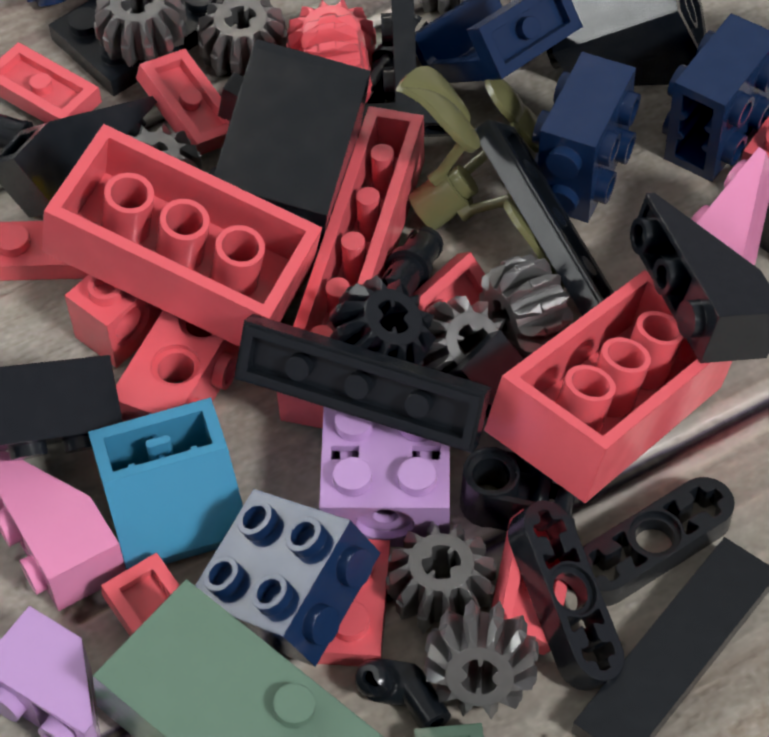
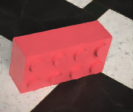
[42,124,322,347]
[484,270,732,503]

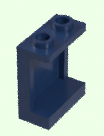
[415,0,583,83]

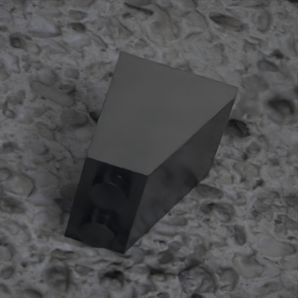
[546,0,706,86]
[214,39,371,249]

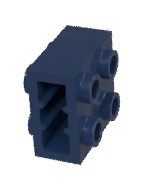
[662,13,769,182]
[532,52,641,223]
[195,489,380,667]

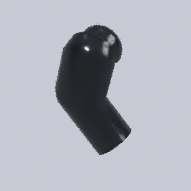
[355,659,451,728]

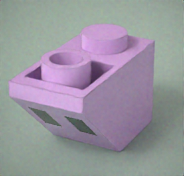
[0,606,101,737]

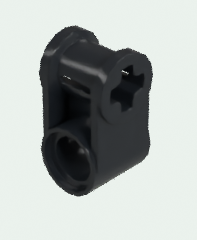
[460,447,576,531]

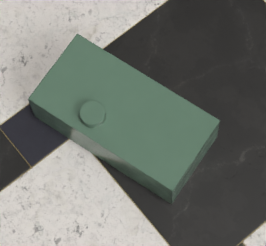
[92,579,383,737]

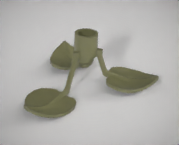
[396,66,565,290]

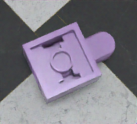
[319,407,450,547]

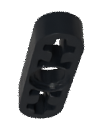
[583,477,735,606]
[508,500,624,691]

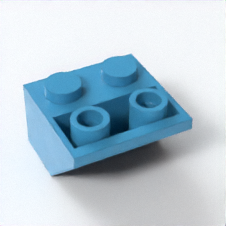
[88,397,243,569]

